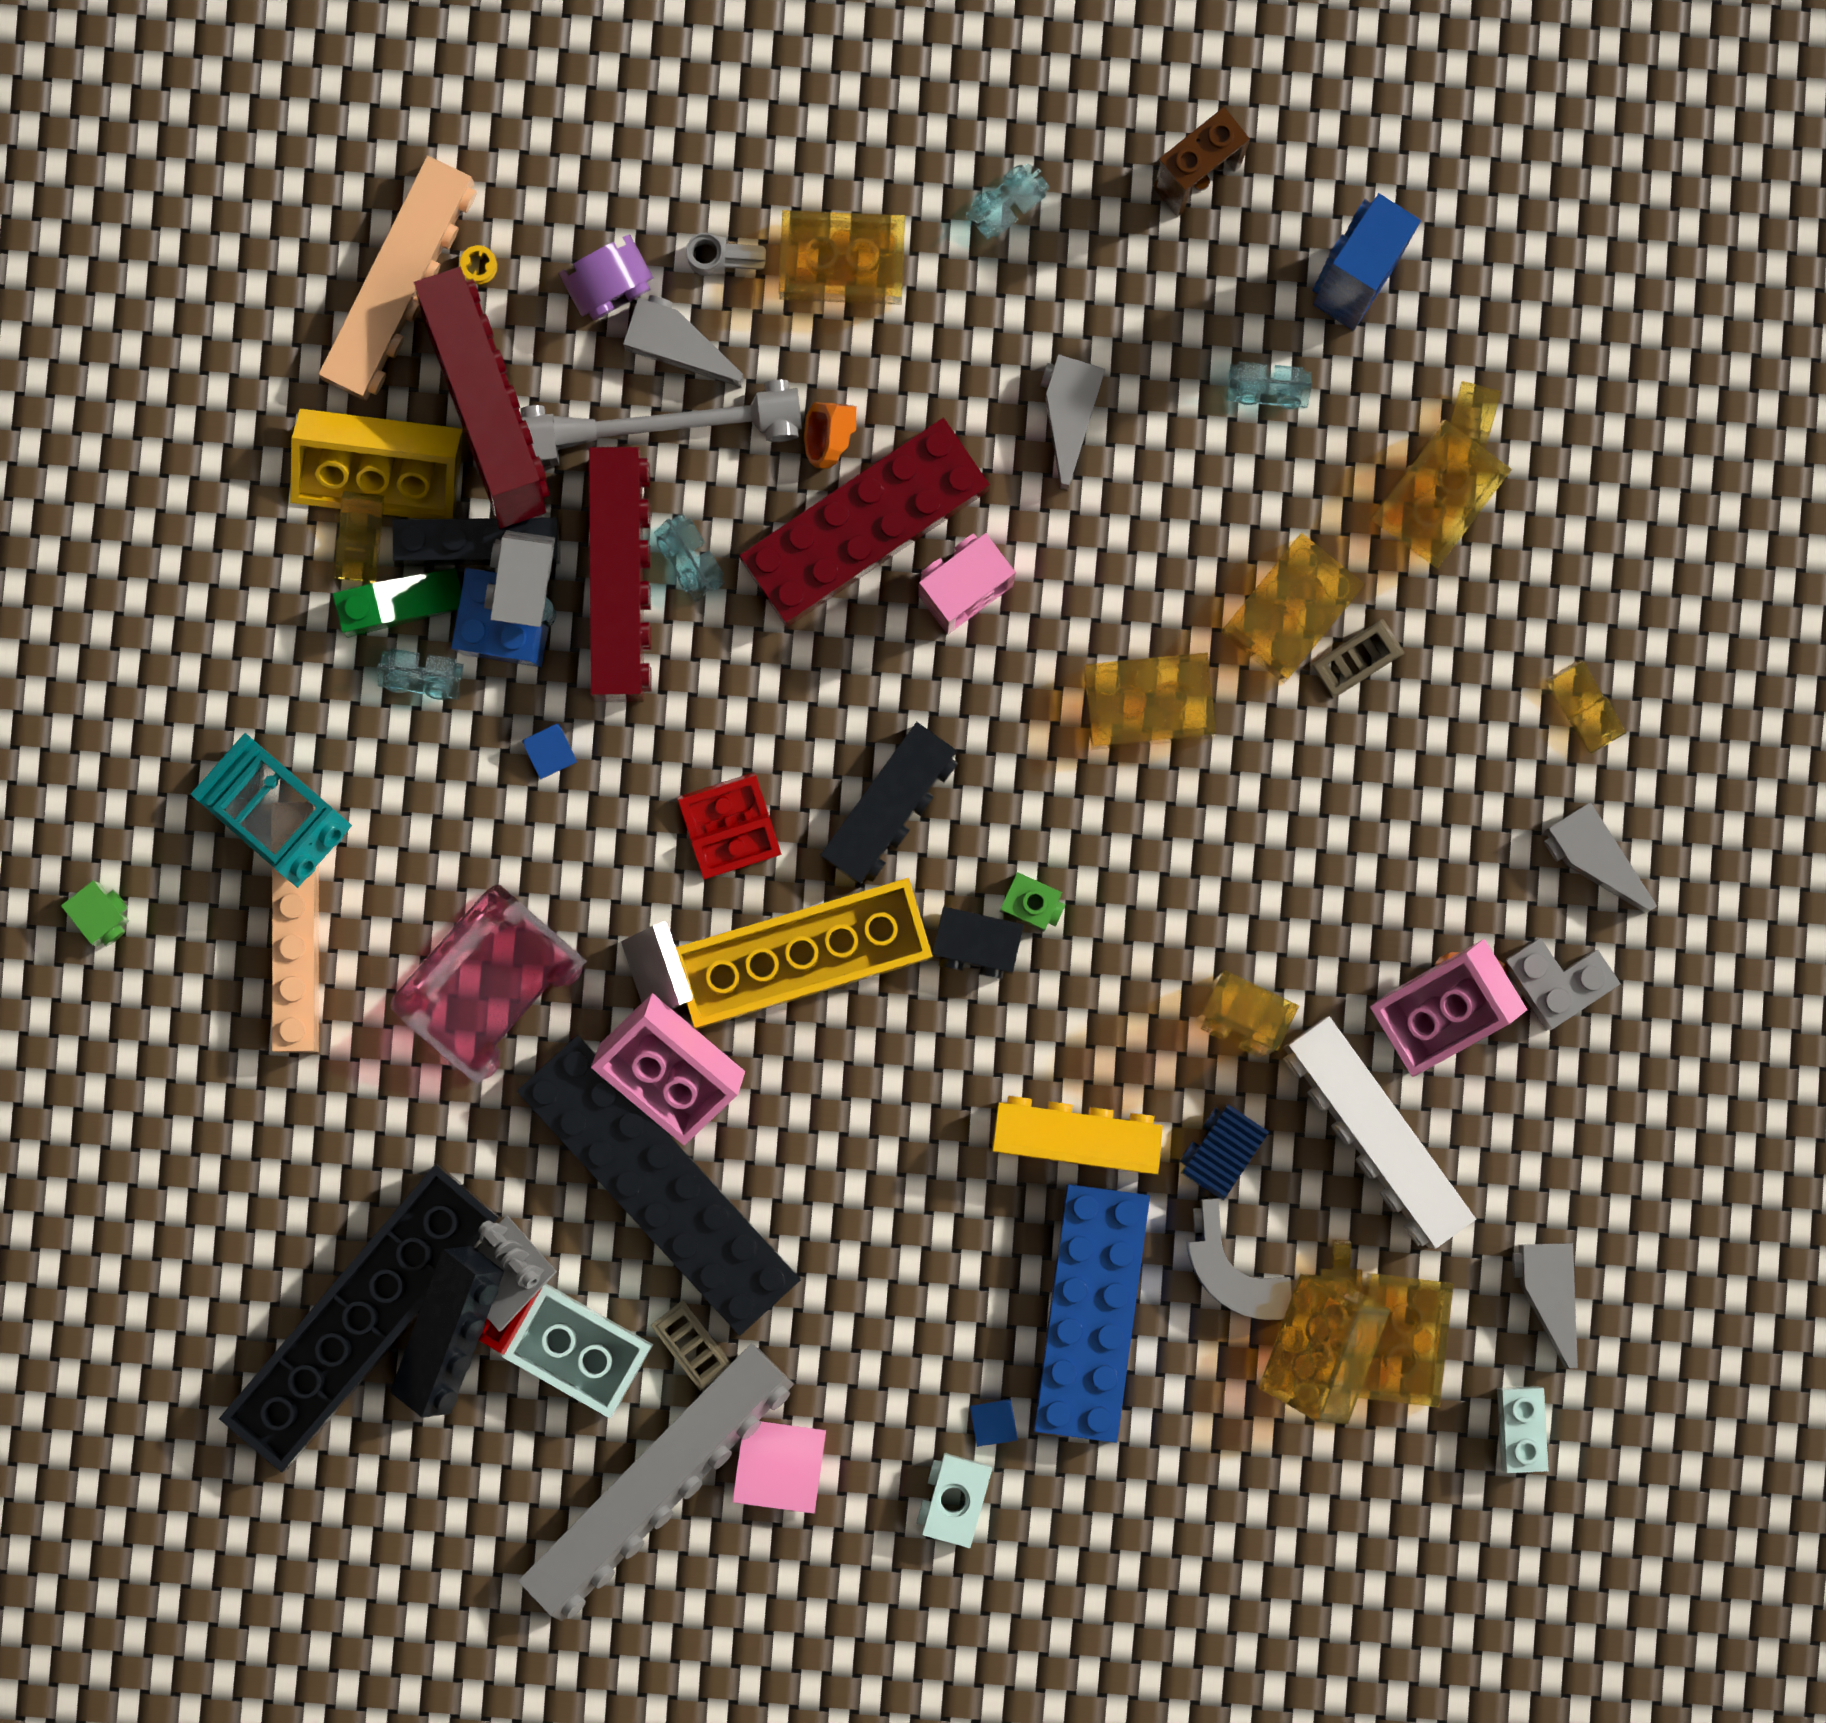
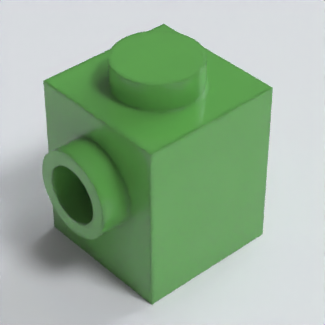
[999,872,1066,932]
[61,880,129,947]

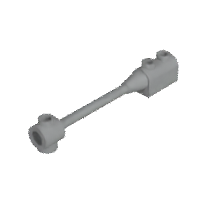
[475,380,802,474]

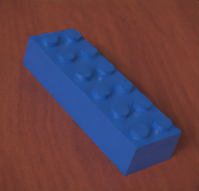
[1312,193,1421,331]
[1034,1184,1150,1443]

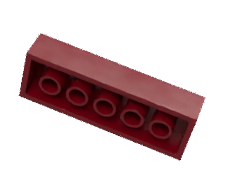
[414,266,550,529]
[740,417,990,628]
[589,447,652,702]

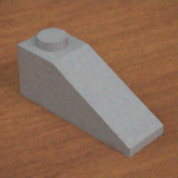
[623,295,744,387]
[1040,354,1105,491]
[1544,802,1657,913]
[1512,1243,1578,1368]

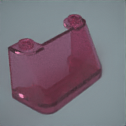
[390,884,587,1085]

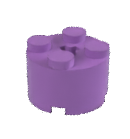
[558,234,654,321]

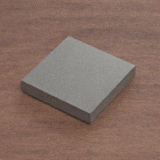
[621,922,692,1009]

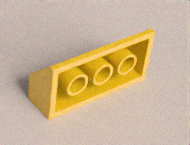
[290,409,462,519]
[991,1096,1163,1175]

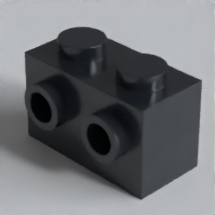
[932,906,1024,980]

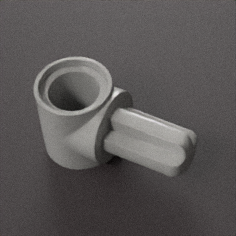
[686,233,766,276]

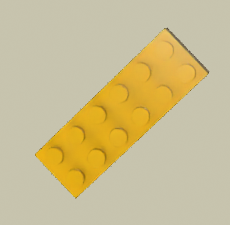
[675,878,933,1030]

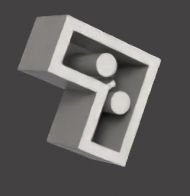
[484,530,555,627]
[1502,938,1621,1031]

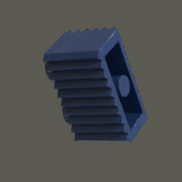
[1179,1104,1269,1201]

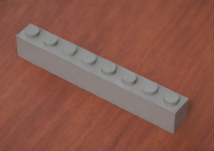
[518,1343,794,1621]

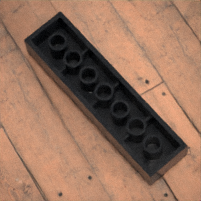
[517,1035,802,1336]
[219,1164,502,1473]

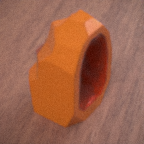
[804,402,857,469]

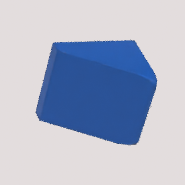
[522,723,577,780]
[970,1399,1018,1447]

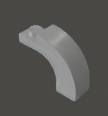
[1186,1199,1293,1320]

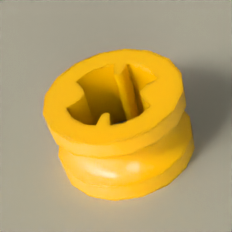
[460,245,498,285]

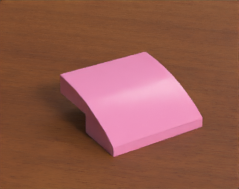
[733,1421,826,1514]

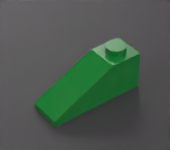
[333,568,462,638]

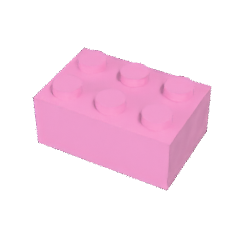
[918,533,1016,635]
[1370,939,1527,1077]
[591,993,745,1146]

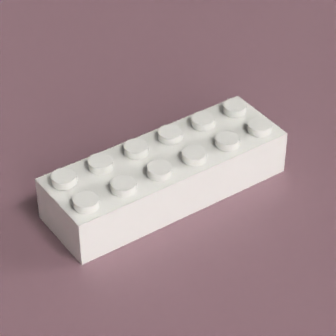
[1283,1016,1476,1249]

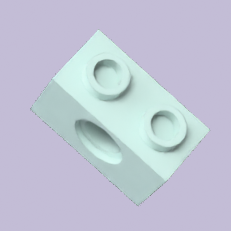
[1497,1386,1549,1473]
[916,1453,992,1548]

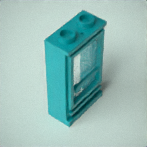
[190,733,353,888]

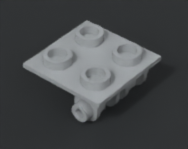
[476,1215,557,1332]

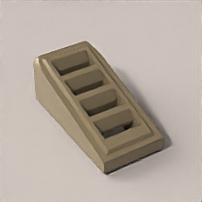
[1311,619,1405,699]
[651,1300,732,1391]

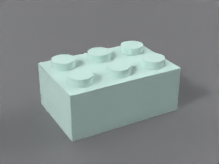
[502,1284,653,1418]

